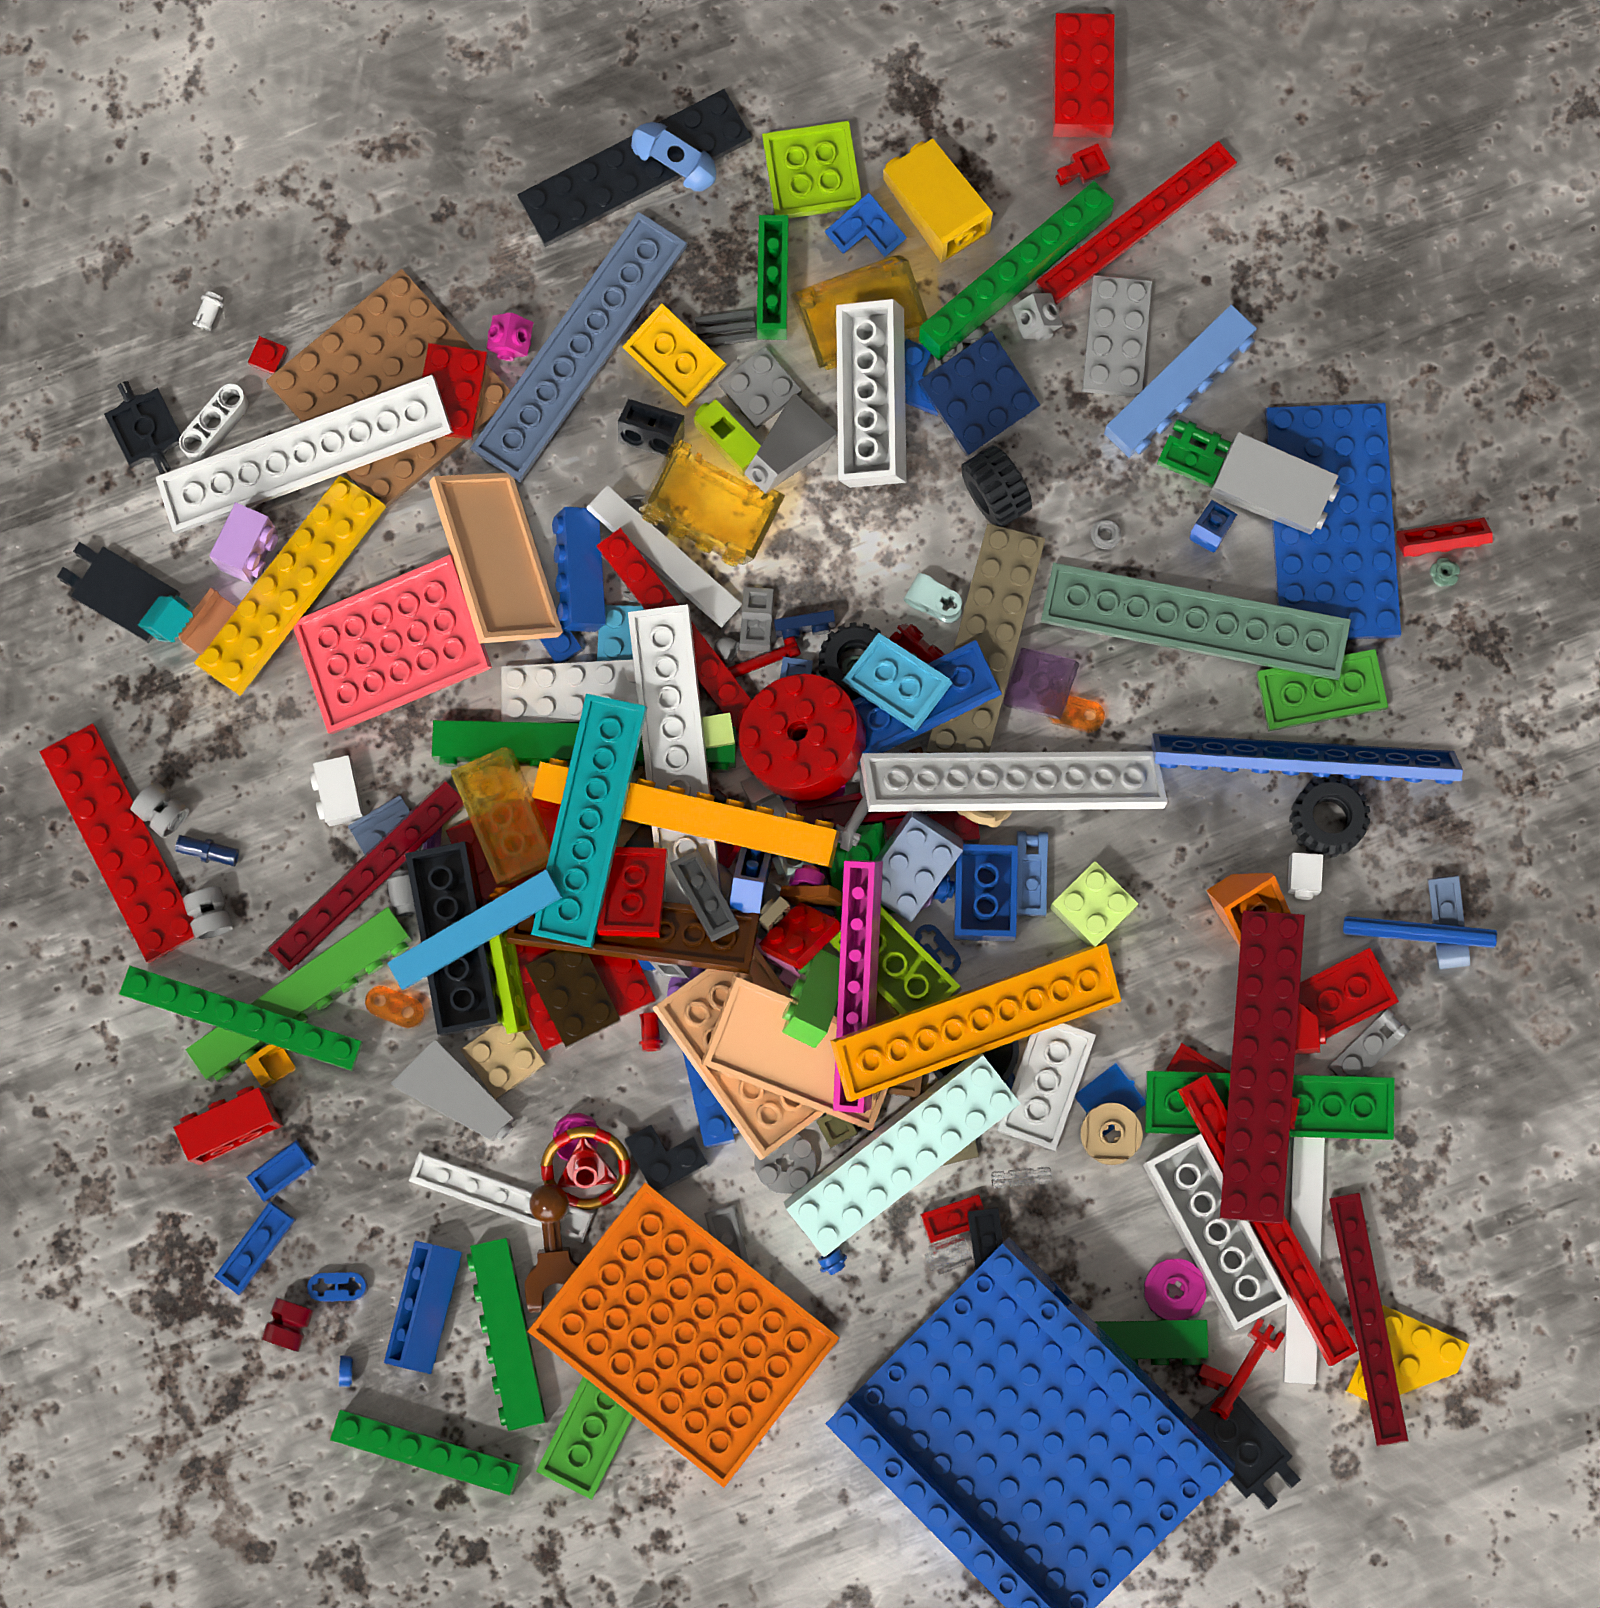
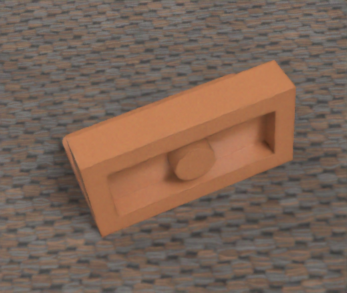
[178,587,237,655]

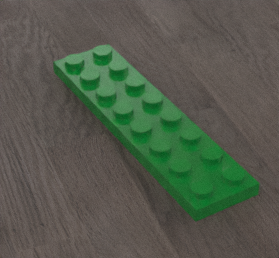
[1145,1071,1395,1140]

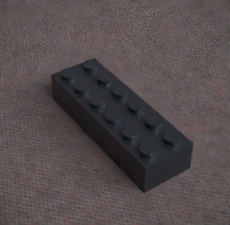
[405,841,503,1036]

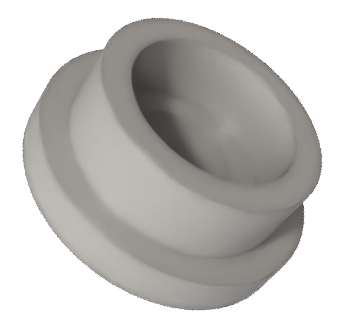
[1091,519,1121,549]

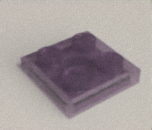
[1003,648,1079,720]

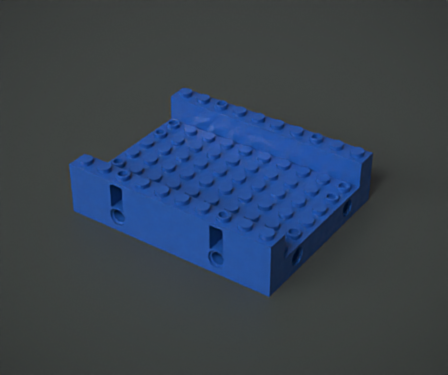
[825,1237,1235,1608]

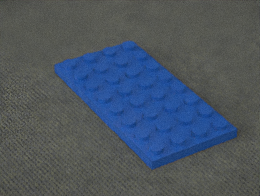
[1265,403,1401,640]

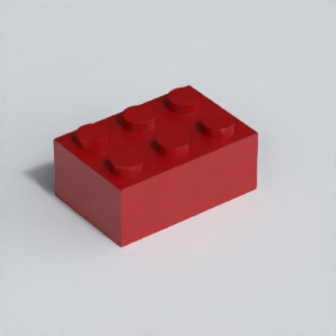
[173,1085,283,1165]

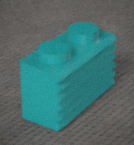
[138,595,193,642]

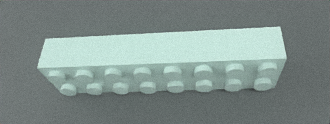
[783,1053,1021,1257]

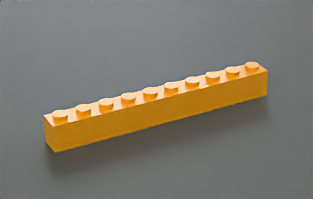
[532,758,840,868]

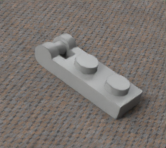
[1328,1007,1411,1077]

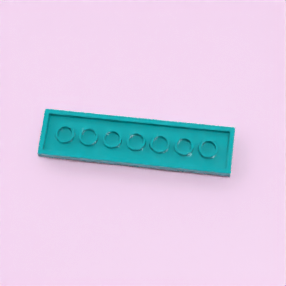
[531,694,648,948]

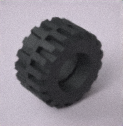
[961,445,1032,527]
[818,622,887,701]
[1289,777,1370,858]

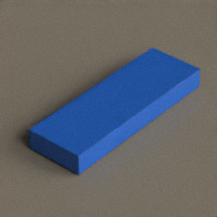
[214,1201,296,1295]

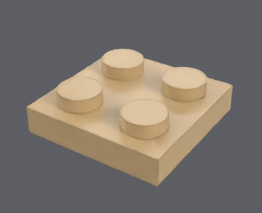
[460,1025,546,1100]

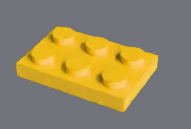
[622,303,727,408]

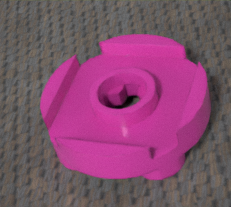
[1144,1259,1206,1320]

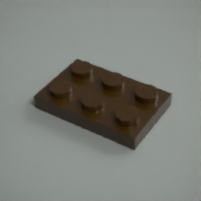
[525,950,621,1049]

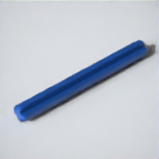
[1343,916,1497,948]

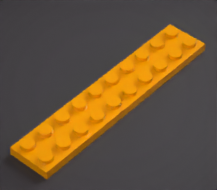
[830,942,1121,1102]

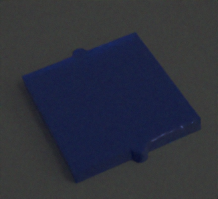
[1074,1063,1145,1136]

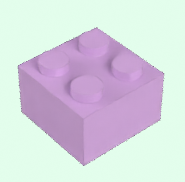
[209,502,278,584]

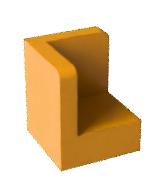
[245,1044,296,1089]

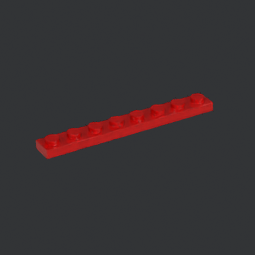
[1035,141,1237,305]
[596,527,752,734]

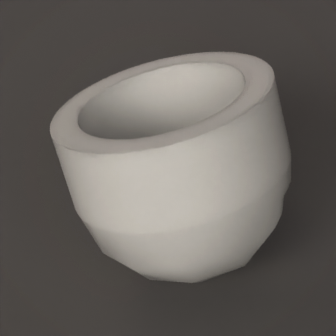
[714,637,740,664]

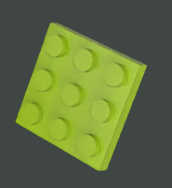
[762,121,862,219]

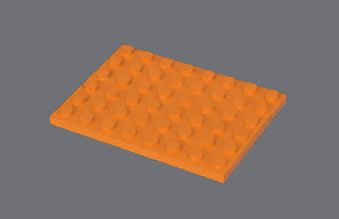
[527,1182,839,1488]

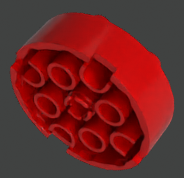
[739,674,866,801]

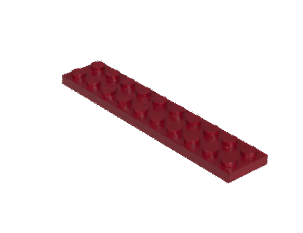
[1220,910,1305,1225]

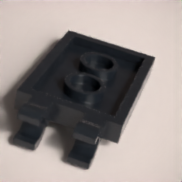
[57,542,181,644]
[1192,1387,1301,1510]

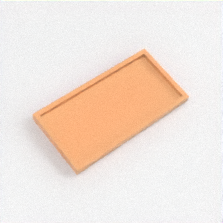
[429,473,563,643]
[701,977,888,1131]

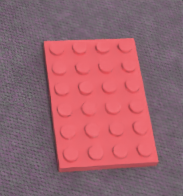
[293,555,492,734]

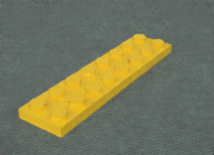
[194,475,386,696]

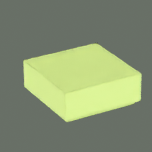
[702,713,735,749]

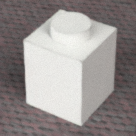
[1287,853,1323,900]

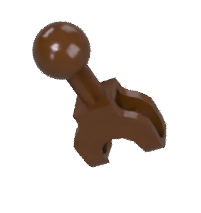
[525,1184,580,1313]

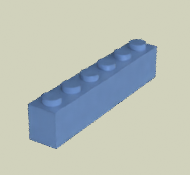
[1104,305,1257,458]

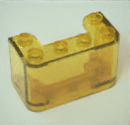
[639,439,785,567]

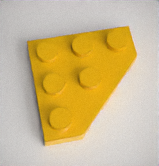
[1345,1305,1470,1401]

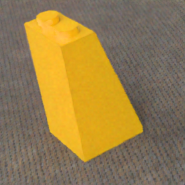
[883,138,993,263]

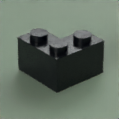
[624,1125,709,1194]

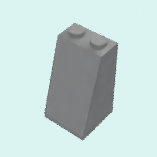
[1209,432,1340,535]

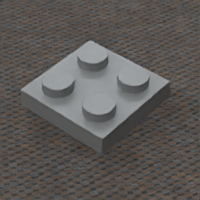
[718,346,802,430]

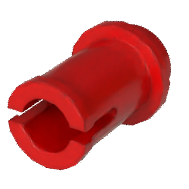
[639,1012,663,1052]

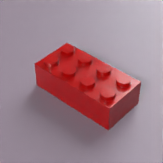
[1053,13,1115,138]

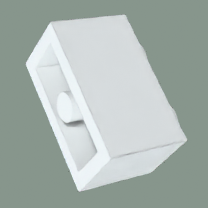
[310,755,364,827]

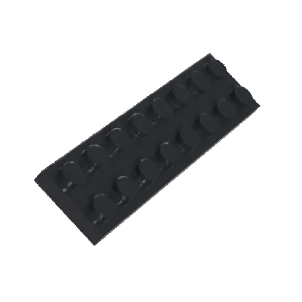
[517,89,752,247]

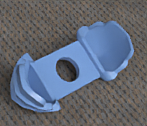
[631,122,717,192]

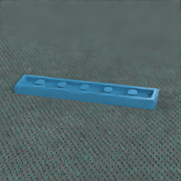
[387,870,563,990]

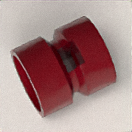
[261,1297,314,1352]

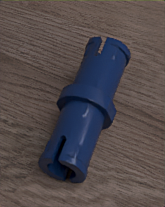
[175,835,240,867]

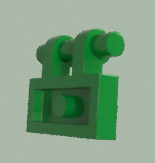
[1157,419,1232,488]

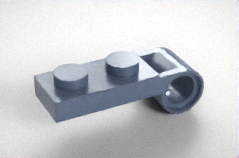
[1427,875,1470,969]

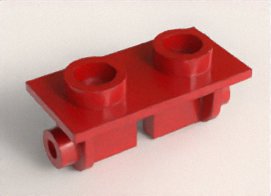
[889,623,945,664]

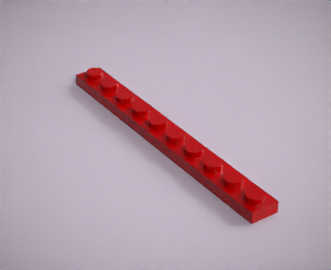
[1178,1074,1358,1366]

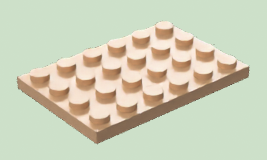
[653,946,824,1160]

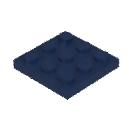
[917,331,1040,456]

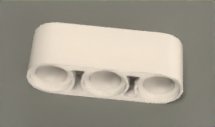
[179,383,249,462]

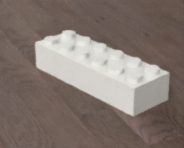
[836,299,906,488]
[1143,1134,1290,1331]

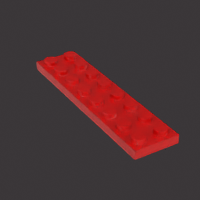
[39,723,195,963]

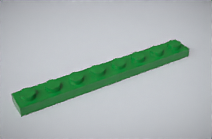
[119,965,363,1071]

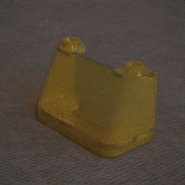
[790,255,928,370]

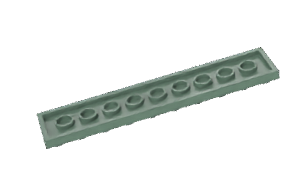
[1041,563,1351,680]

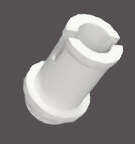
[193,291,224,331]

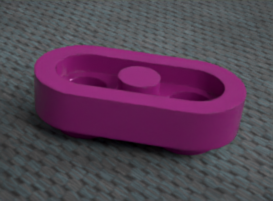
[788,865,825,885]

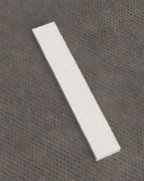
[586,485,742,628]
[409,1152,594,1243]

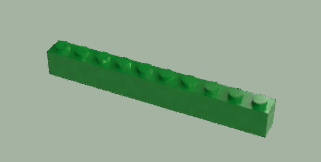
[432,720,737,773]

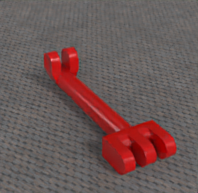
[706,636,801,698]
[1210,1317,1285,1420]

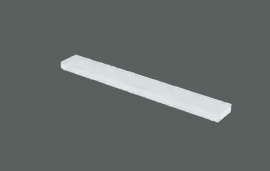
[1283,1137,1325,1384]

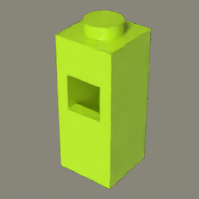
[694,399,761,477]

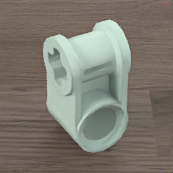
[903,573,962,624]

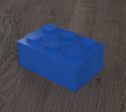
[953,844,1018,942]

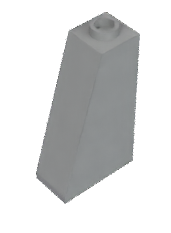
[744,393,838,494]
[391,1040,515,1141]

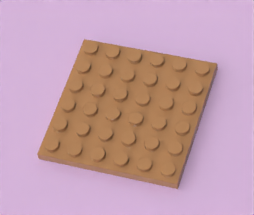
[266,268,510,509]

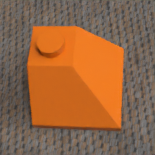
[1206,873,1291,948]

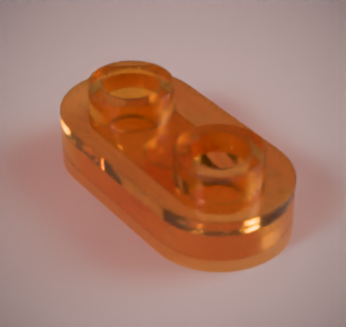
[1045,694,1105,733]
[365,986,425,1029]

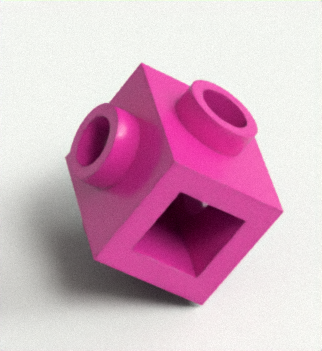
[486,312,534,361]

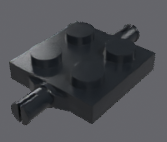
[104,381,181,474]

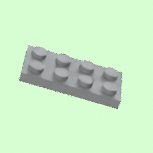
[1082,275,1152,397]

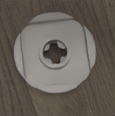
[754,1134,816,1194]

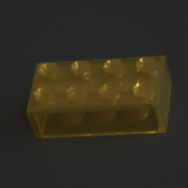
[450,747,552,885]

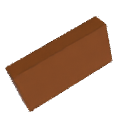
[779,885,843,906]

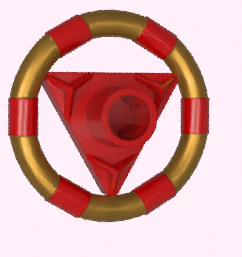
[540,1126,631,1210]

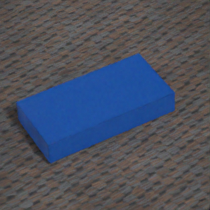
[246,1140,315,1202]

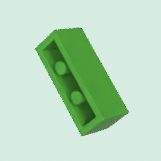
[782,949,840,1048]

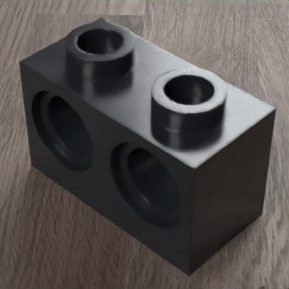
[618,399,684,459]

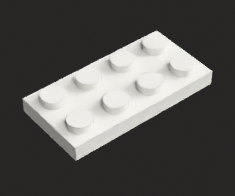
[997,1023,1096,1152]

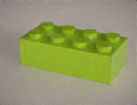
[830,906,962,1015]

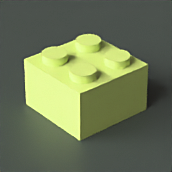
[1050,861,1138,947]

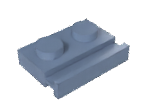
[348,795,410,854]

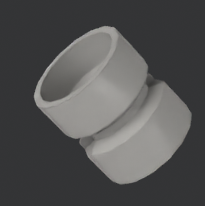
[131,781,189,838]
[183,886,233,940]

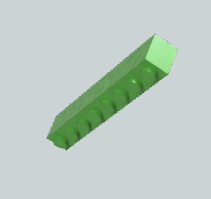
[185,907,412,1082]

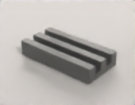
[695,310,757,347]

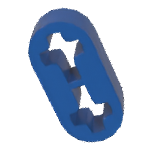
[914,924,961,976]
[307,1272,368,1302]

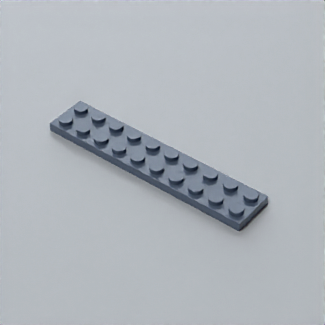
[470,212,687,483]

